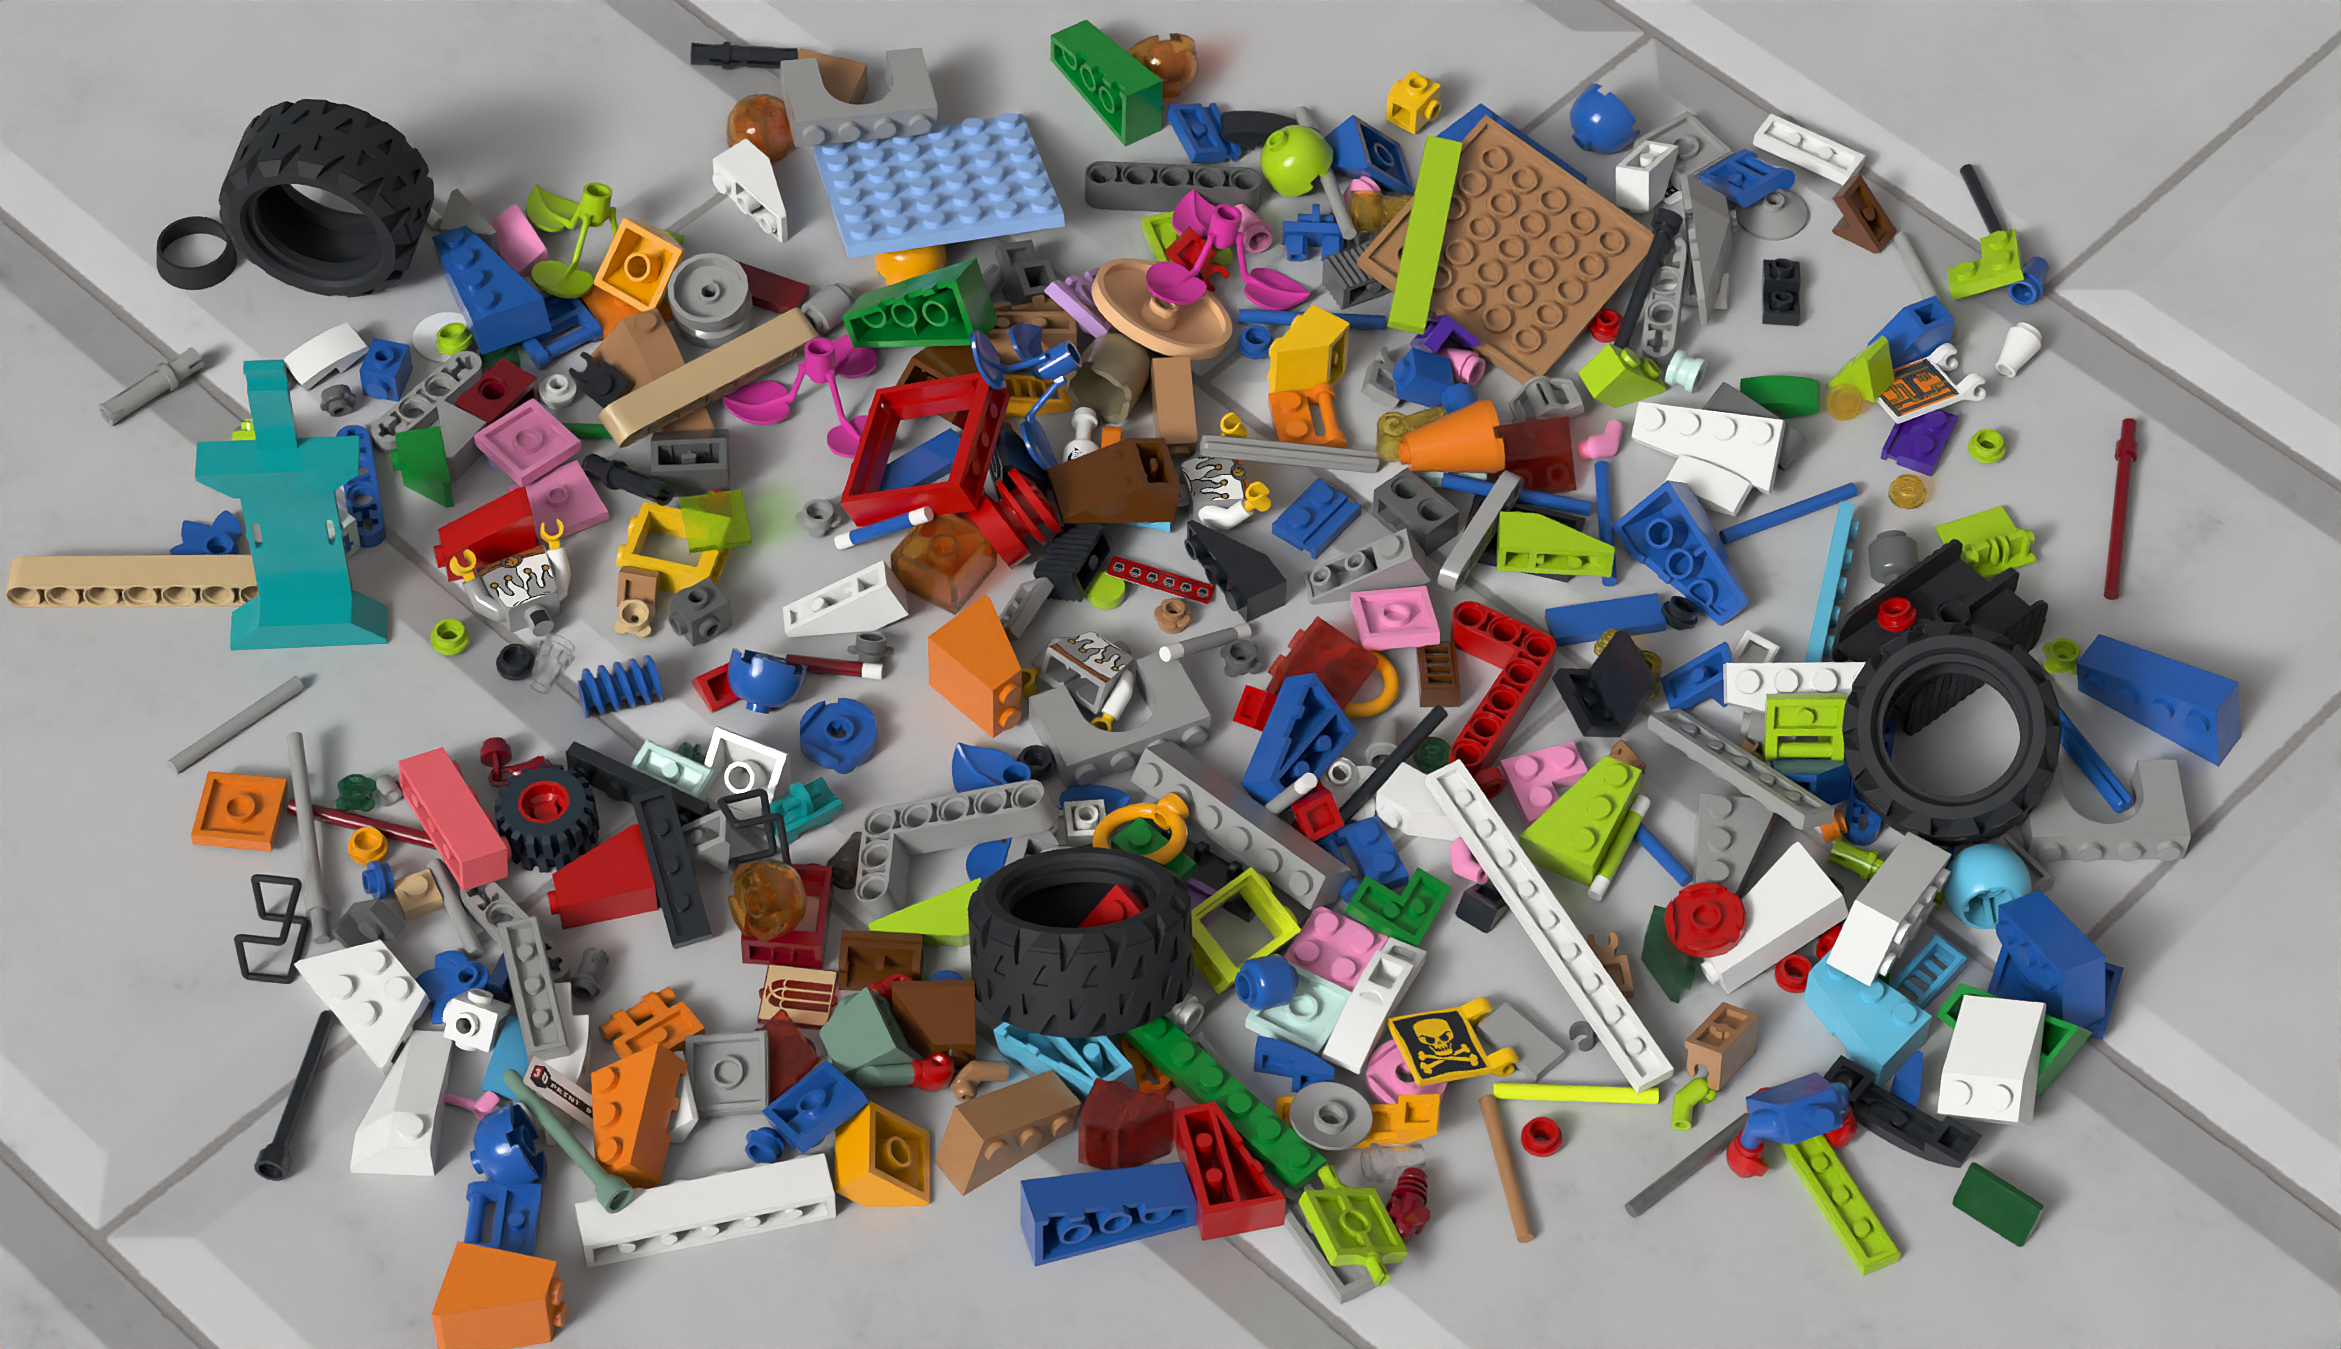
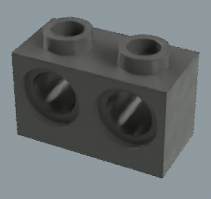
[1372,467,1459,556]

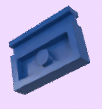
[1166,103,1242,164]
[1272,479,1362,560]

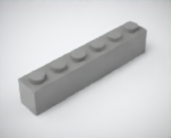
[1130,741,1351,910]

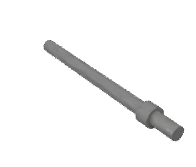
[1295,106,1357,240]
[287,732,330,944]

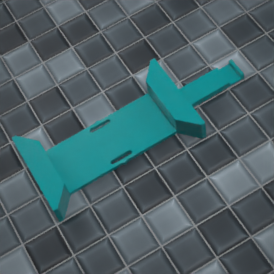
[195,359,388,651]

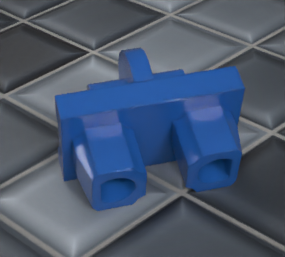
[1282,204,1347,262]

